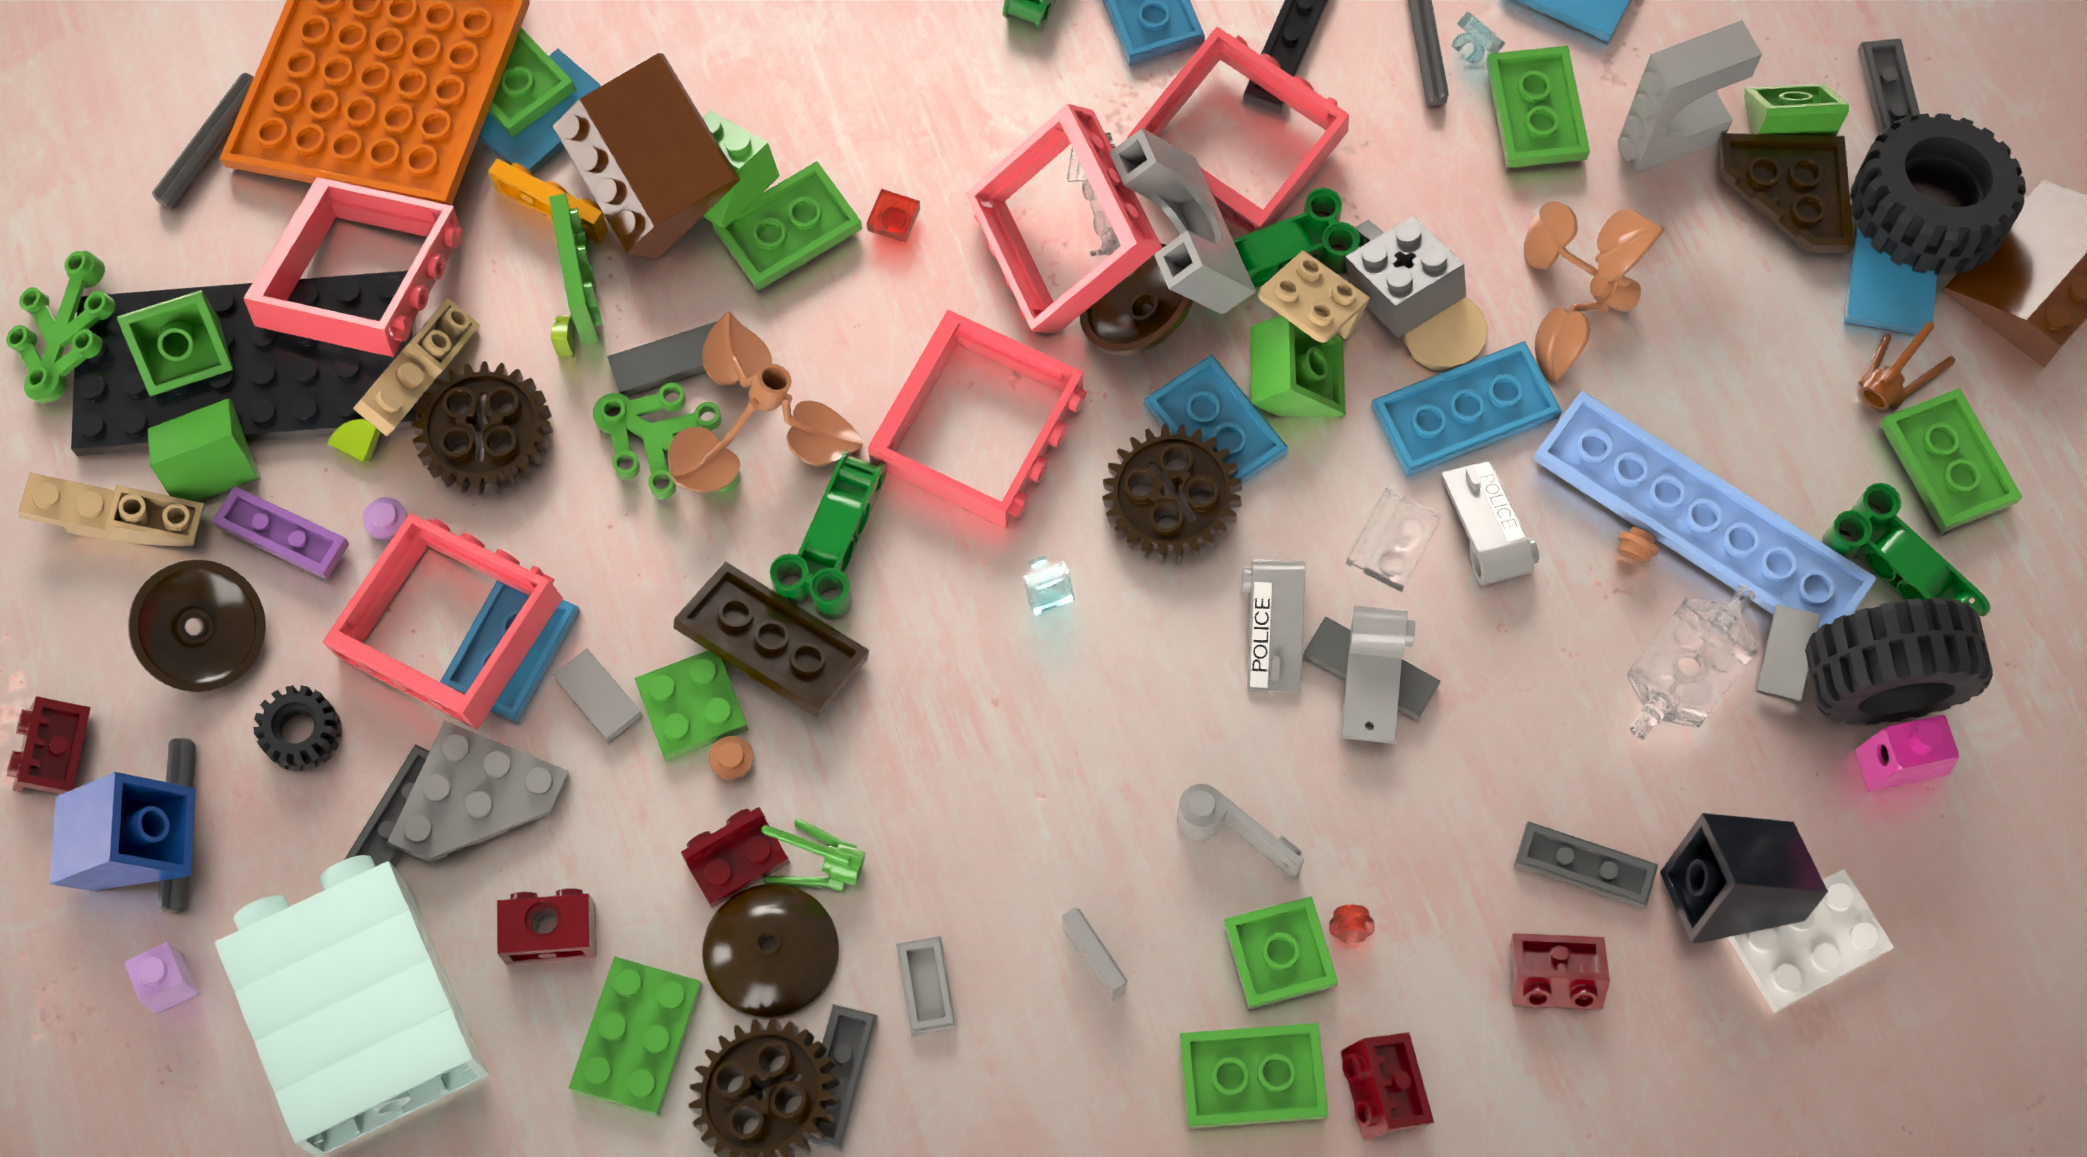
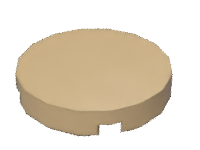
[1402,297,1488,372]

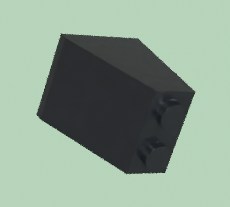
[1660,813,1828,943]

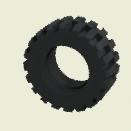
[1850,113,2026,275]
[1805,598,1993,724]

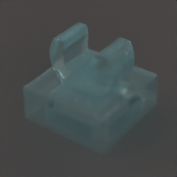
[1452,11,1506,65]
[1023,555,1075,615]

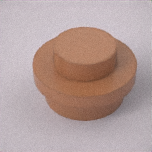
[1617,527,1660,564]
[709,736,754,780]

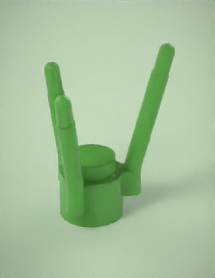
[762,819,866,892]

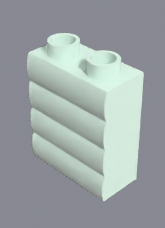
[215,855,490,1157]

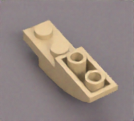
[353,298,480,436]
[18,472,204,546]

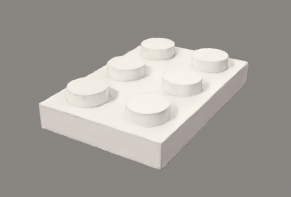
[1727,869,1894,1013]

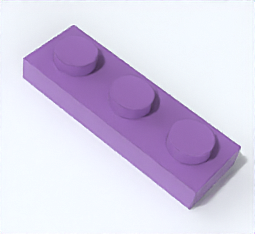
[212,486,349,580]

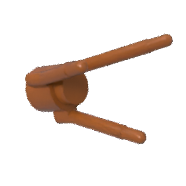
[1858,322,1955,410]

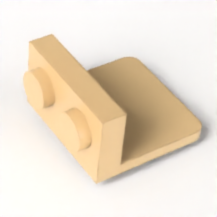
[1258,250,1370,343]

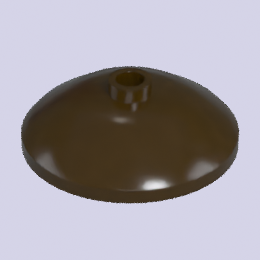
[1080,243,1193,356]
[128,560,266,692]
[702,884,839,1019]

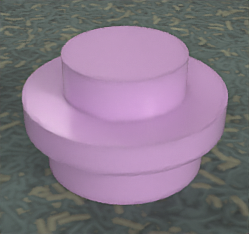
[363,497,407,540]

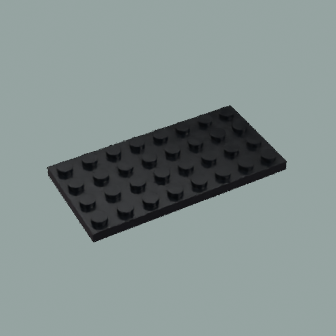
[71,270,416,456]

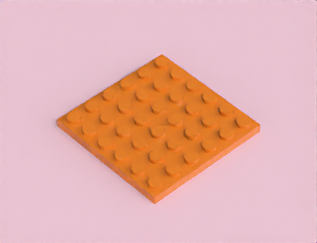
[220,0,530,206]

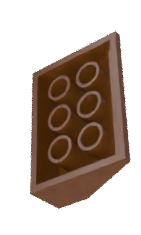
[553,53,740,259]
[1943,180,2087,368]

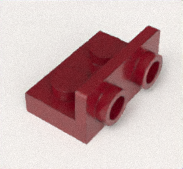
[6,696,91,794]
[681,807,790,908]
[1510,933,1610,1010]
[1341,1032,1434,1140]

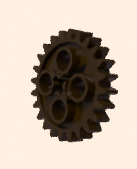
[411,361,553,496]
[1102,424,1242,562]
[689,1018,840,1157]

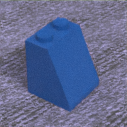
[50,772,196,891]

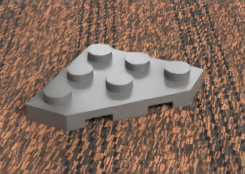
[387,721,569,863]

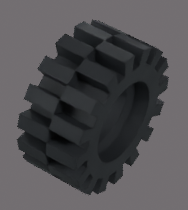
[253,685,342,772]

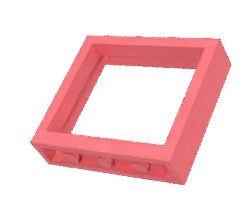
[1127,27,1349,234]
[966,104,1162,334]
[243,177,463,357]
[868,310,1087,528]
[322,513,563,730]

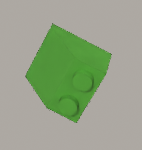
[702,110,780,229]
[1250,315,1346,417]

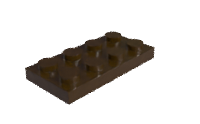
[673,561,869,719]

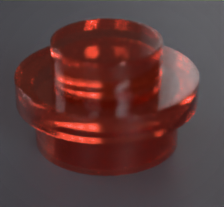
[1329,904,1375,944]

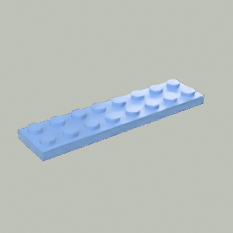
[1533,390,1877,628]

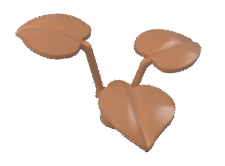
[1524,201,1665,385]
[668,312,864,493]

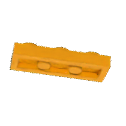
[488,158,608,244]

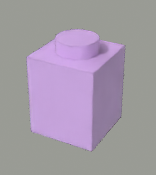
[124,942,199,1014]

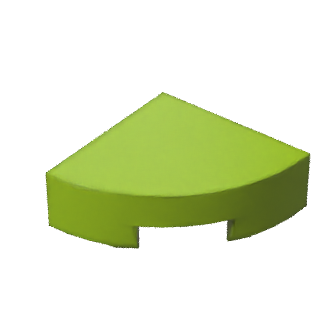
[550,315,575,357]
[327,419,381,462]

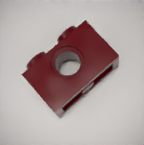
[497,888,597,964]

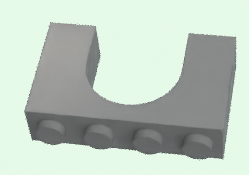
[1618,20,1762,174]
[1109,128,1256,315]

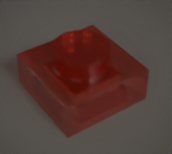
[866,188,920,243]

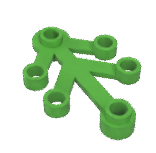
[6,251,115,403]
[593,383,740,499]

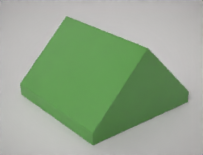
[1744,84,1849,136]
[117,290,233,396]
[148,398,261,502]

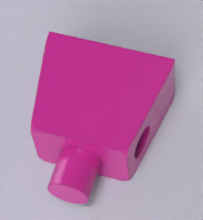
[1855,715,1959,792]

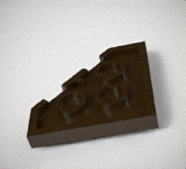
[1718,133,1854,253]

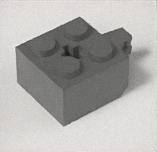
[1345,215,1466,338]

